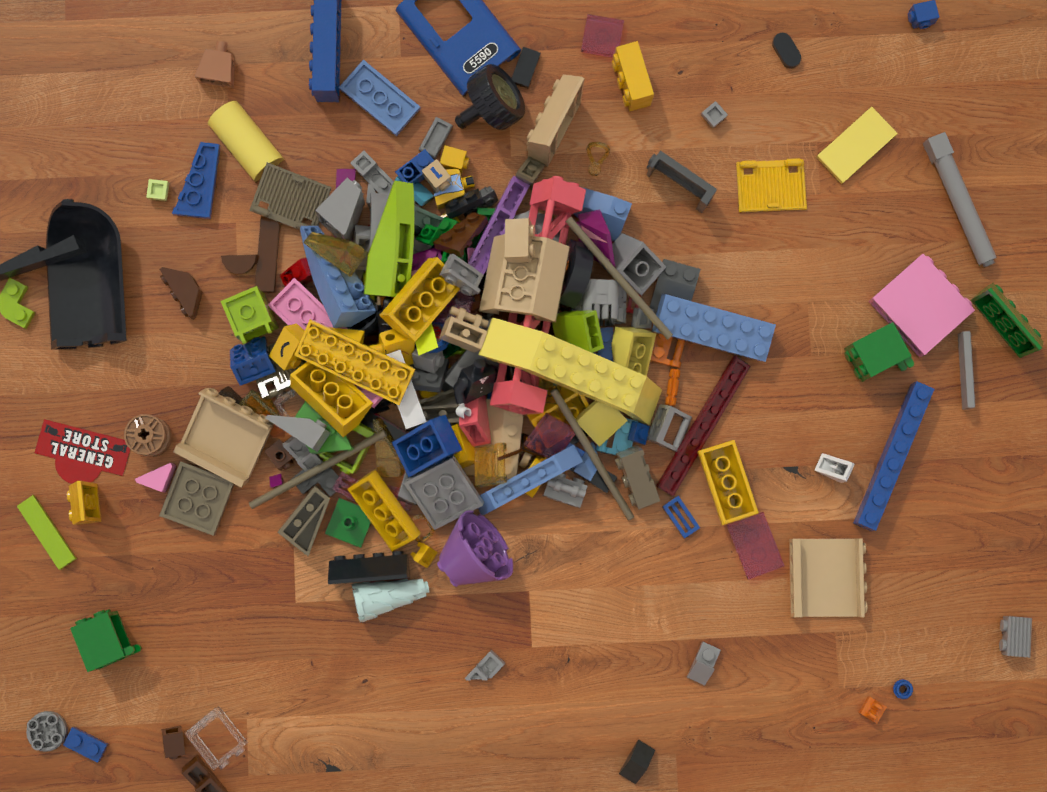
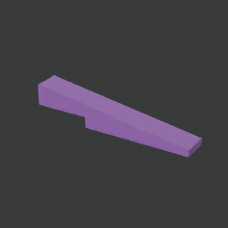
[468,176,530,275]

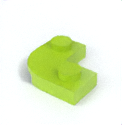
[0,278,36,329]

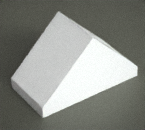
[815,453,855,483]

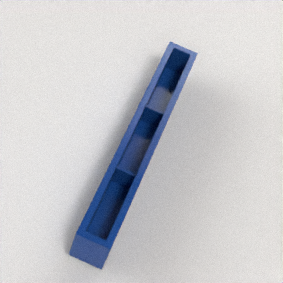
[853,381,934,531]

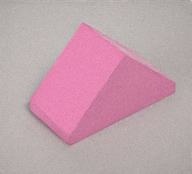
[135,463,176,493]

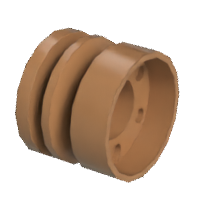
[124,414,172,457]

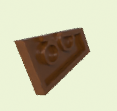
[433,212,488,257]

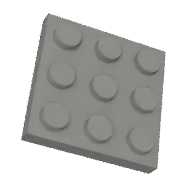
[403,455,484,530]

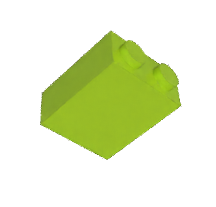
[552,310,604,353]

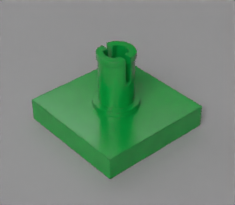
[325,498,371,548]

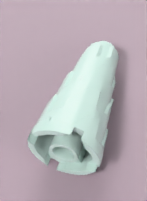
[351,579,429,622]

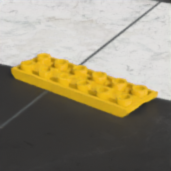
[294,319,416,405]

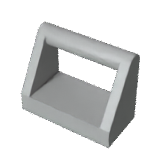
[647,404,692,452]

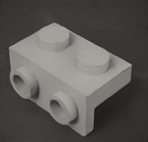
[439,254,483,296]

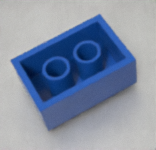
[392,415,462,478]

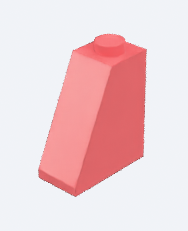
[459,395,491,447]

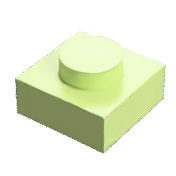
[146,179,169,201]

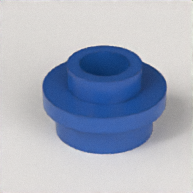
[893,679,913,699]

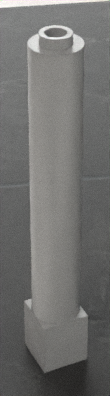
[923,132,997,267]

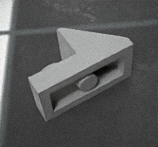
[687,641,721,685]

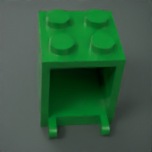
[844,322,914,382]
[70,609,142,672]

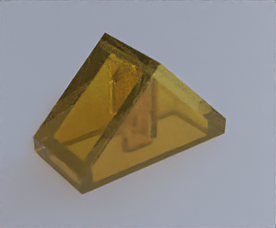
[239,390,280,416]

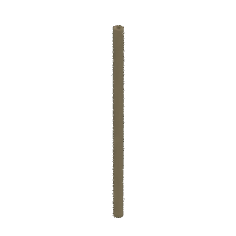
[565,217,673,340]
[550,388,634,520]
[249,430,387,509]

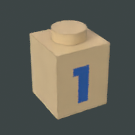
[422,159,452,193]

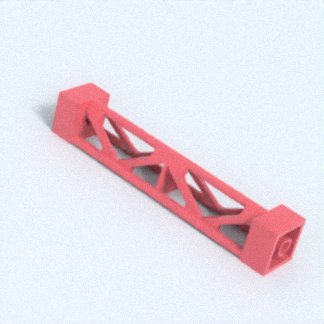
[490,176,586,415]

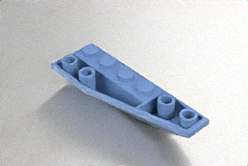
[300,226,376,328]

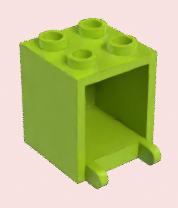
[221,286,279,345]

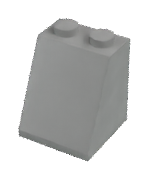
[315,178,365,247]
[598,233,666,296]

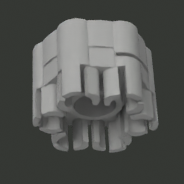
[571,279,627,326]

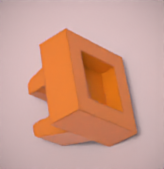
[859,696,887,724]

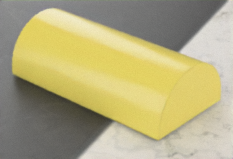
[208,101,285,182]

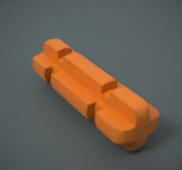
[665,369,680,406]

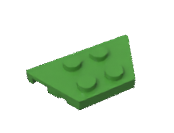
[295,401,354,454]

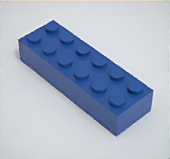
[309,0,342,102]

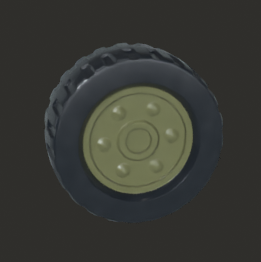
[455,64,525,130]

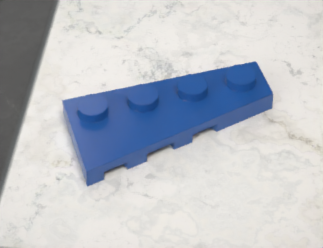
[172,142,221,219]

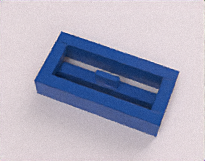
[662,496,700,539]

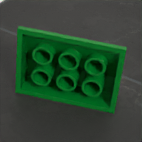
[971,283,1044,358]

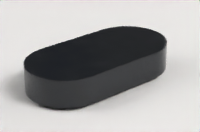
[772,32,801,68]

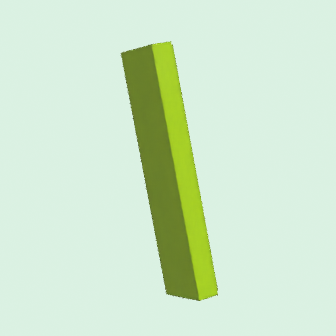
[17,495,77,570]

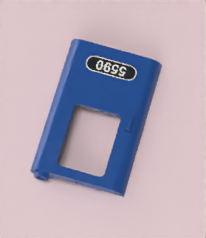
[396,0,521,96]

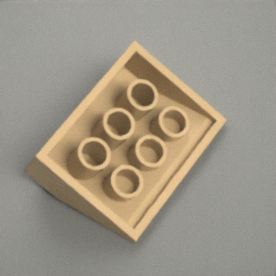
[462,399,524,480]

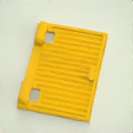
[736,158,807,212]

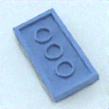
[339,60,421,137]

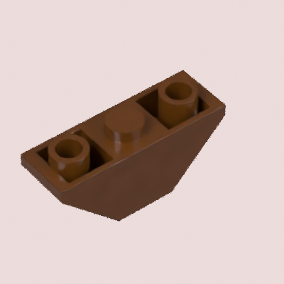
[159,267,203,320]

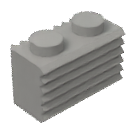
[999,616,1032,658]

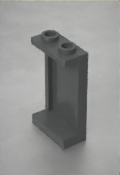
[646,150,717,213]

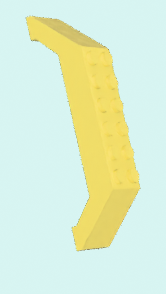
[478,318,662,425]

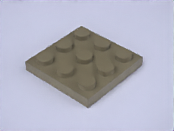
[159,461,235,536]

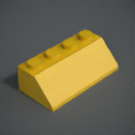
[379,257,460,342]
[290,362,373,437]

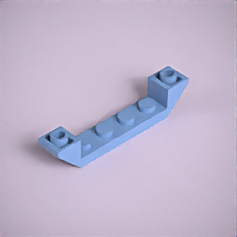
[478,445,584,515]

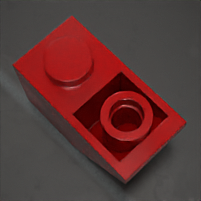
[280,258,313,287]

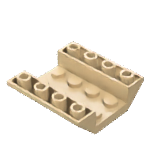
[479,234,570,323]

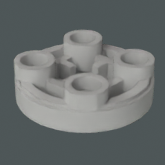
[26,711,68,752]

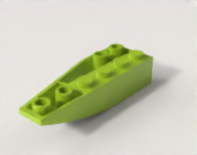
[364,181,414,298]

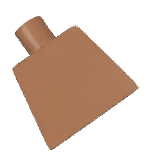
[195,41,235,88]

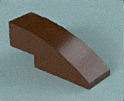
[182,755,228,792]

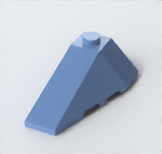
[574,187,632,242]

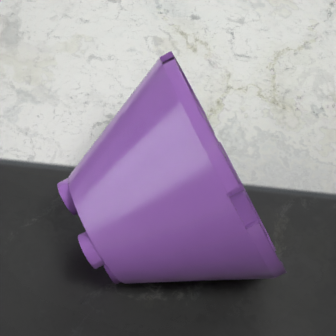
[437,510,513,587]

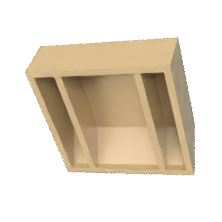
[526,74,585,167]

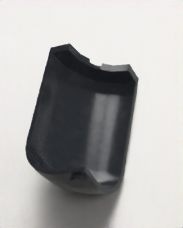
[46,199,127,350]

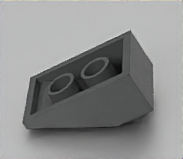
[650,259,701,314]

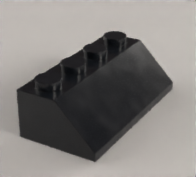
[328,551,410,584]

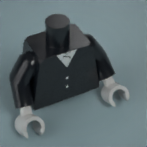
[453,359,498,419]

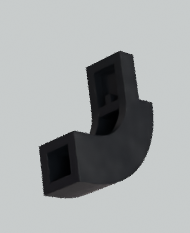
[560,239,593,309]

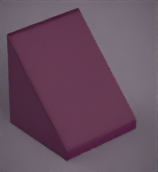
[269,474,284,488]

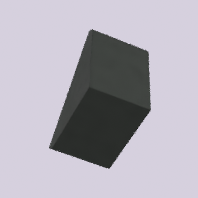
[619,739,655,784]

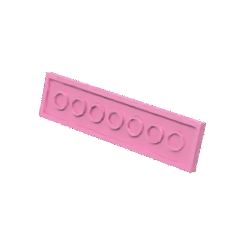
[268,278,383,408]

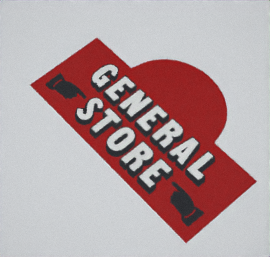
[34,419,130,484]

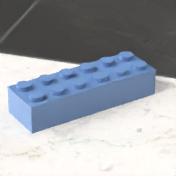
[652,294,776,362]

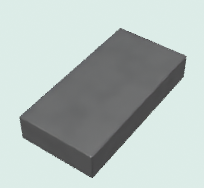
[419,117,453,159]

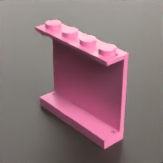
[868,254,975,358]

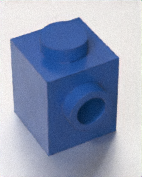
[908,0,940,29]

